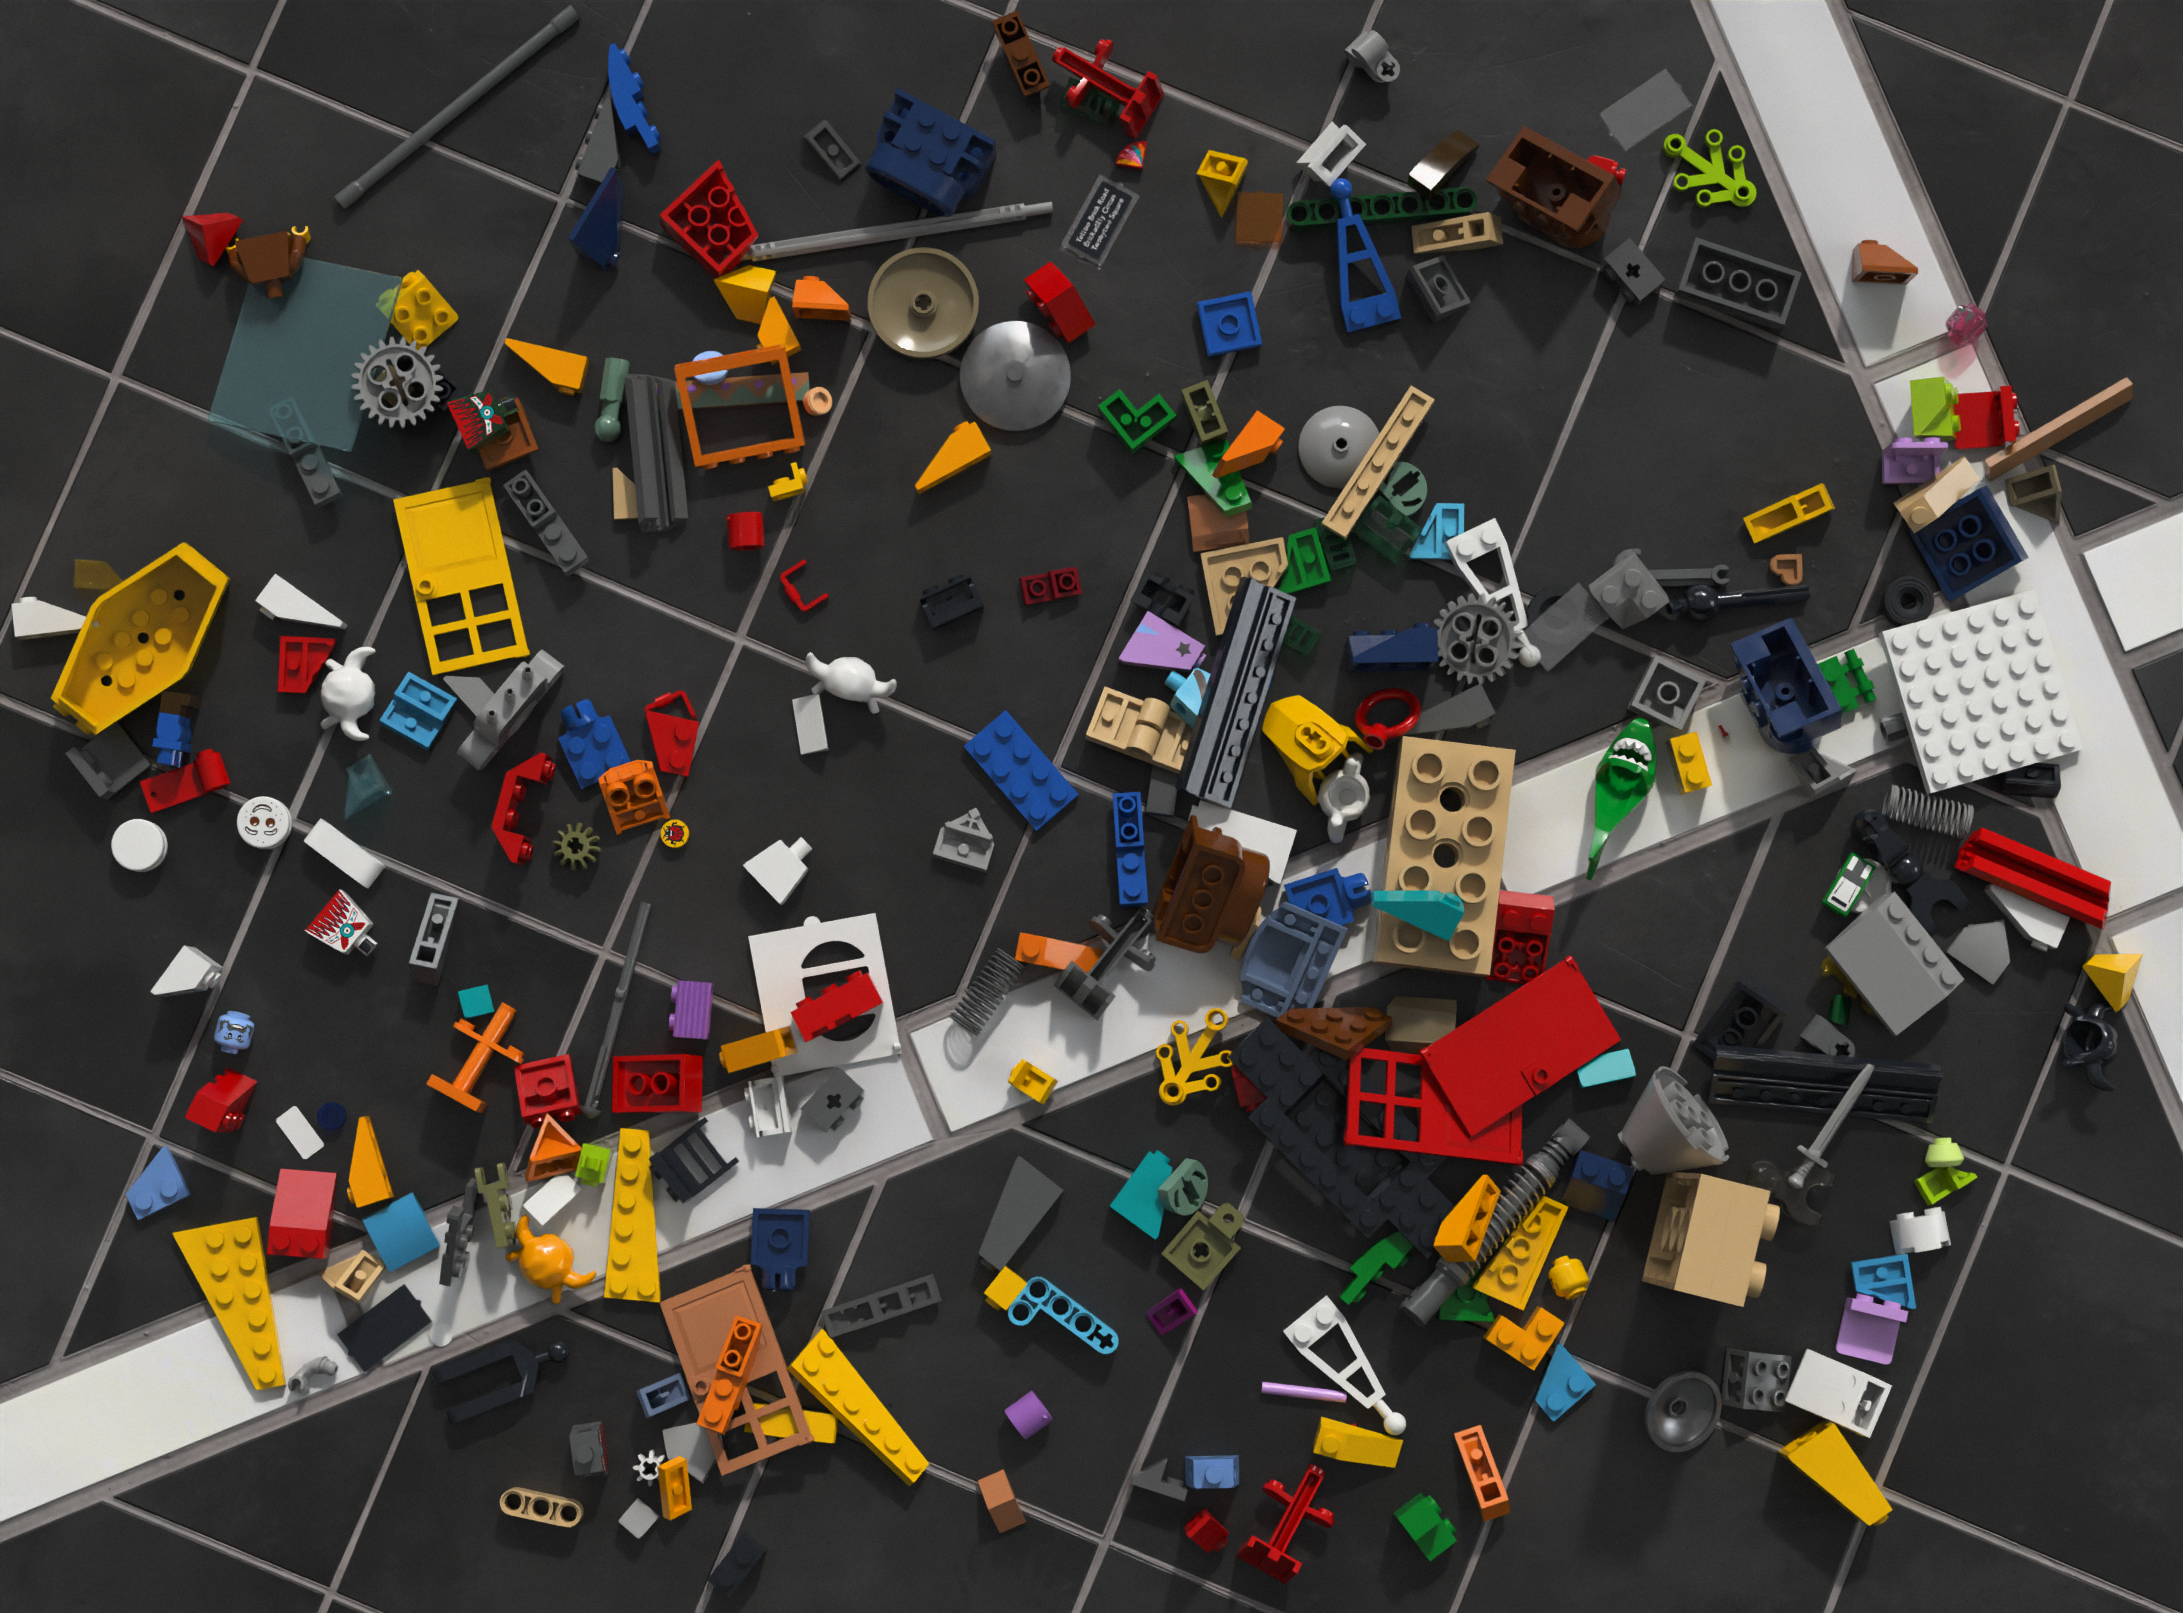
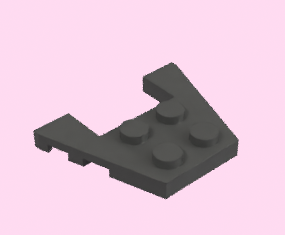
[439,1178,479,1287]

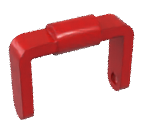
[780,559,829,612]
[644,690,697,719]

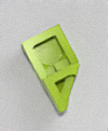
[1913,1167,1977,1205]

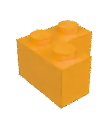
[1483,1306,1565,1371]

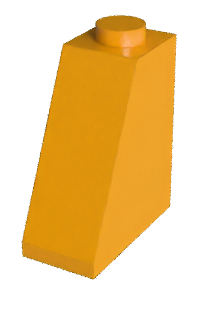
[719,1026,798,1073]

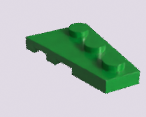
[1174,439,1253,517]

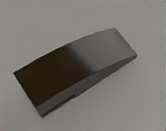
[1407,129,1479,200]

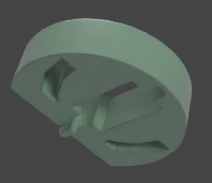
[1378,462,1427,518]
[1158,1158,1208,1215]

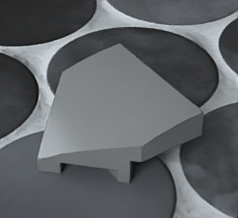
[932,808,994,873]
[1947,919,2010,984]
[662,1422,724,1484]

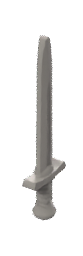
[1788,1064,1874,1189]

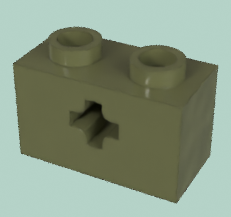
[1181,380,1228,447]

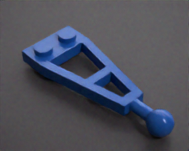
[1330,178,1401,332]

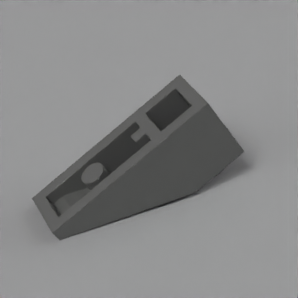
[409,893,459,986]

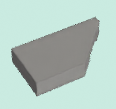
[443,676,494,716]

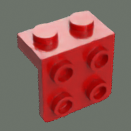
[1953,386,2020,450]

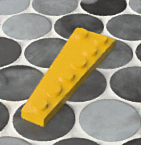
[604,1128,661,1302]

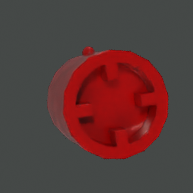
[726,512,765,551]

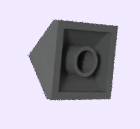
[1406,255,1471,324]

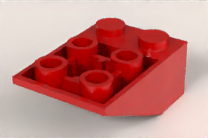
[1486,890,1555,984]

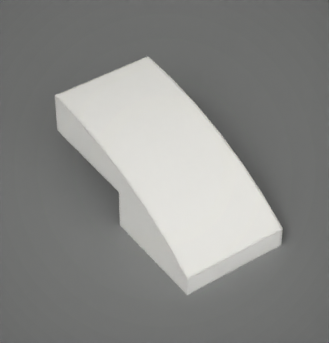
[520,1173,582,1228]

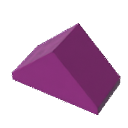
[1145,1287,1198,1336]

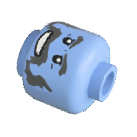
[214,1011,254,1054]

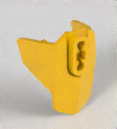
[1262,695,1374,806]

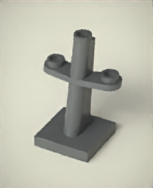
[1054,908,1156,1020]

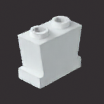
[1296,122,1366,186]

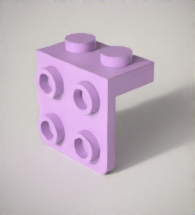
[1882,438,1948,484]
[1835,1293,1909,1364]

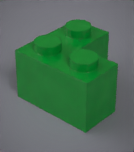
[1098,389,1176,454]
[1394,1493,1457,1561]

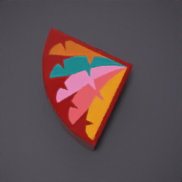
[1115,141,1147,170]

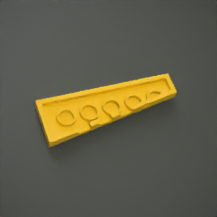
[787,1329,929,1486]

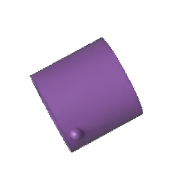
[1004,1390,1053,1440]

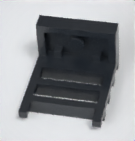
[649,1117,739,1204]

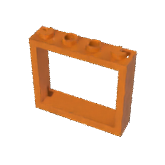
[674,343,805,470]

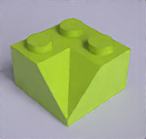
[1910,376,1961,442]

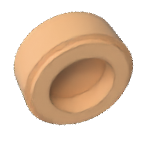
[803,387,832,416]

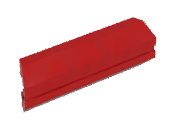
[1955,827,2111,930]

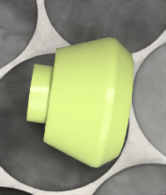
[1925,1138,1964,1167]

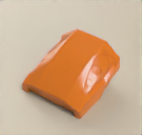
[598,760,670,835]

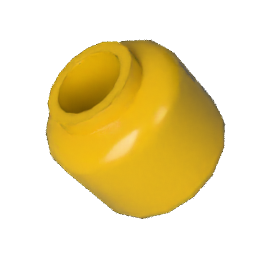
[1548,1256,1590,1300]

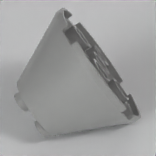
[1618,1066,1729,1175]

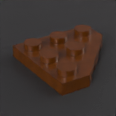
[1275,1007,1392,1060]

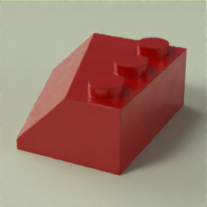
[659,160,758,279]

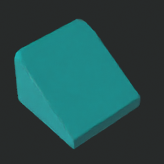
[458,985,495,1019]

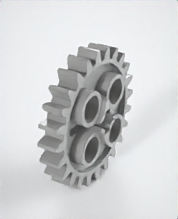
[351,337,443,429]
[1434,593,1522,684]

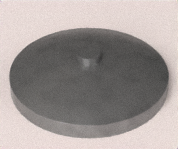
[960,321,1071,433]

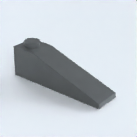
[1388,684,1496,740]

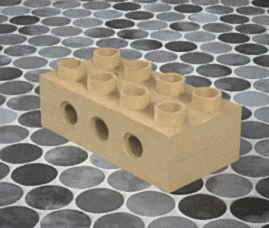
[1372,736,1516,977]
[1642,1172,1780,1307]

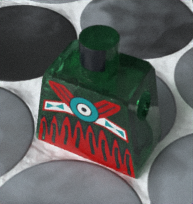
[447,390,519,454]

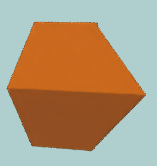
[525,1113,582,1182]

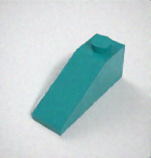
[1371,890,1465,941]

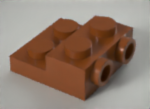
[467,396,540,471]

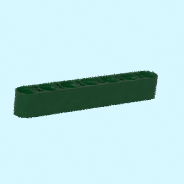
[1285,187,1478,231]

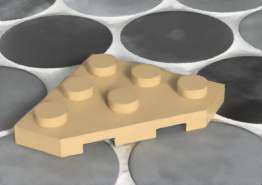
[1201,537,1289,636]

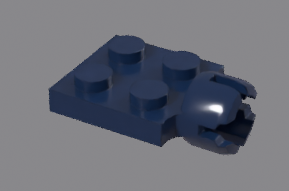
[751,1208,810,1292]

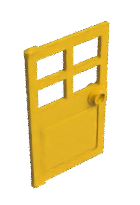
[393,477,530,676]

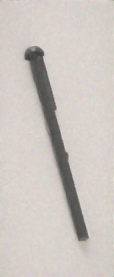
[580,902,651,1119]

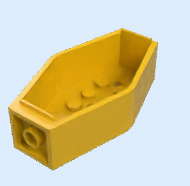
[51,542,230,735]

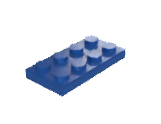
[963,710,1079,831]

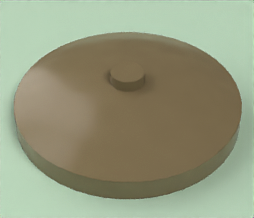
[868,247,979,359]

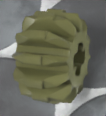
[553,823,601,870]

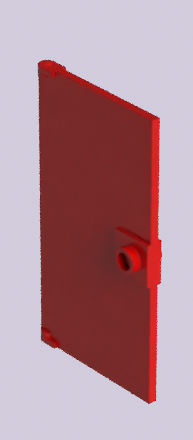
[1419,955,1621,1137]

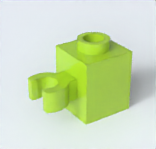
[575,1143,614,1187]

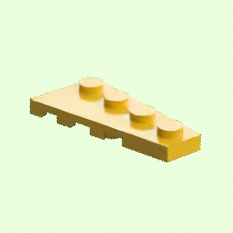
[1471,1195,1568,1311]

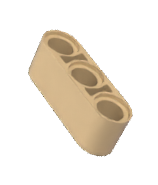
[500,1487,584,1527]

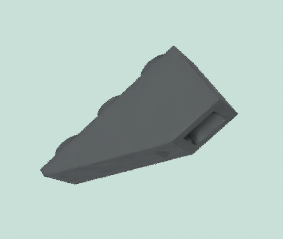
[575,97,621,186]

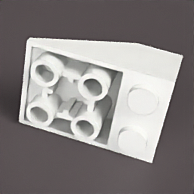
[1784,1349,1892,1438]

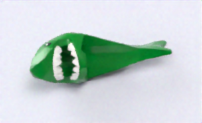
[1586,718,1657,880]

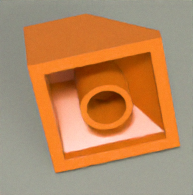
[792,276,852,321]

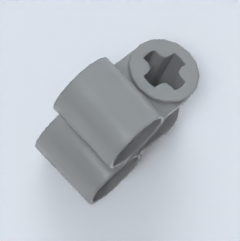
[1344,30,1400,83]

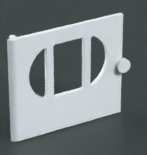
[748,913,901,1077]

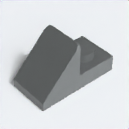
[1130,1457,1188,1501]

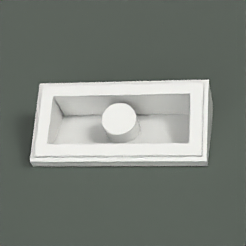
[792,694,829,755]

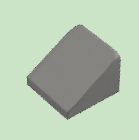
[618,1498,659,1539]

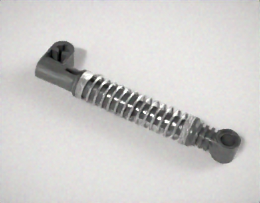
[1399,1118,1590,1327]

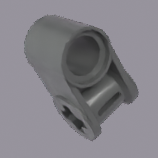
[1799,1014,1855,1057]

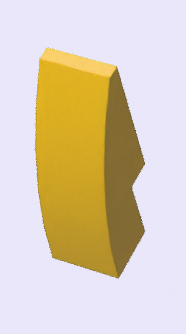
[1743,483,1835,543]
[744,1403,838,1443]

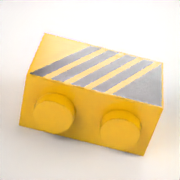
[1665,732,1712,796]

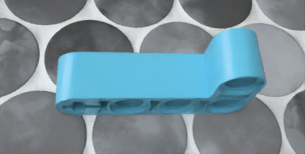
[1008,1276,1119,1354]

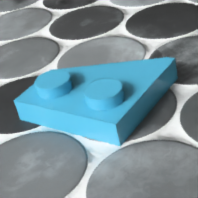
[1409,503,1464,560]

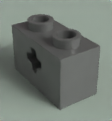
[1601,238,1666,306]
[801,1067,865,1132]

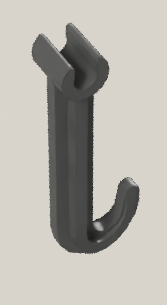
[1613,549,1730,589]

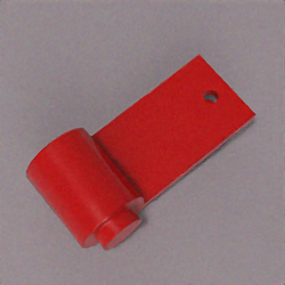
[140,749,231,814]

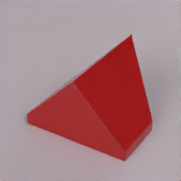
[182,213,243,267]

